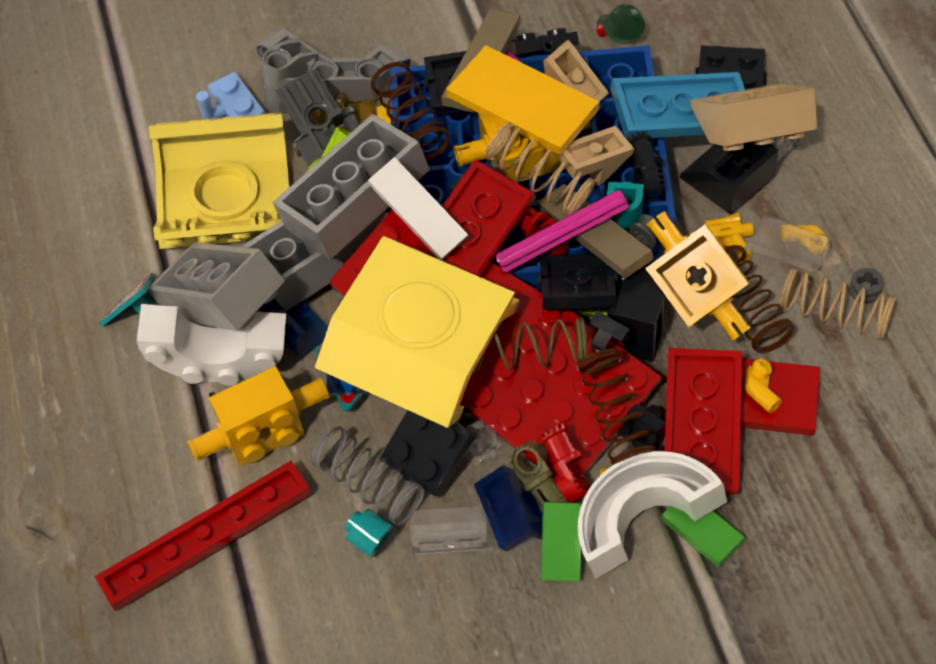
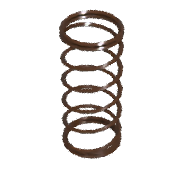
[371,62,450,160]
[705,245,794,353]
[576,348,657,466]

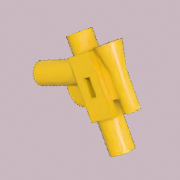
[688,212,754,261]

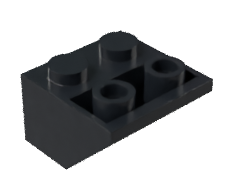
[680,141,779,215]
[607,266,665,362]

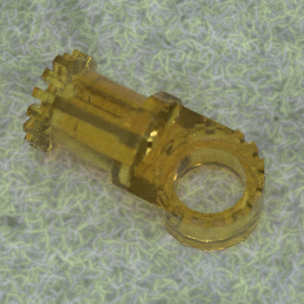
[313,92,377,126]

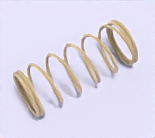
[484,121,596,216]
[779,267,896,340]

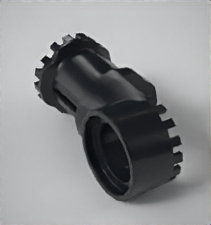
[627,132,664,198]

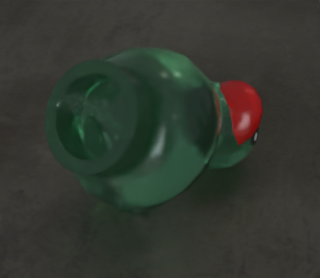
[596,3,645,43]

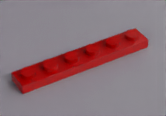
[94,461,311,611]

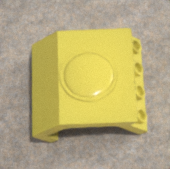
[148,112,290,249]
[315,236,520,428]

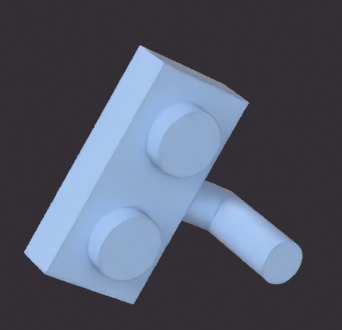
[196,71,265,119]

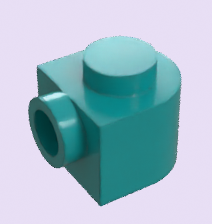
[607,182,644,228]
[344,509,395,558]

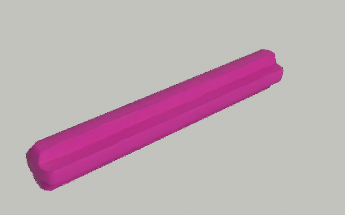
[496,190,628,272]

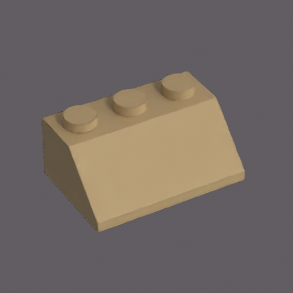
[690,84,817,151]

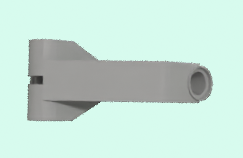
[256,28,412,113]

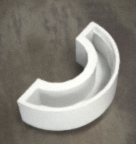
[137,304,286,386]
[578,451,727,579]

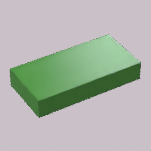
[541,502,582,581]
[661,506,745,568]

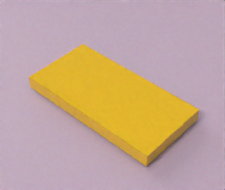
[446,45,599,155]

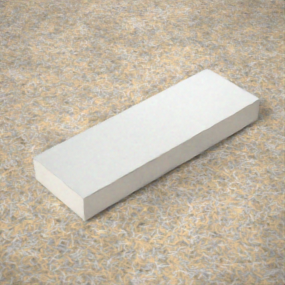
[368,157,468,261]

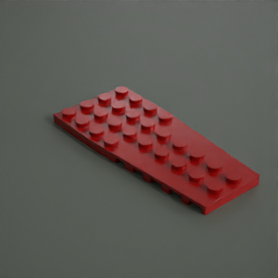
[330,210,661,480]

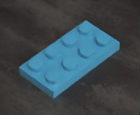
[610,72,745,139]

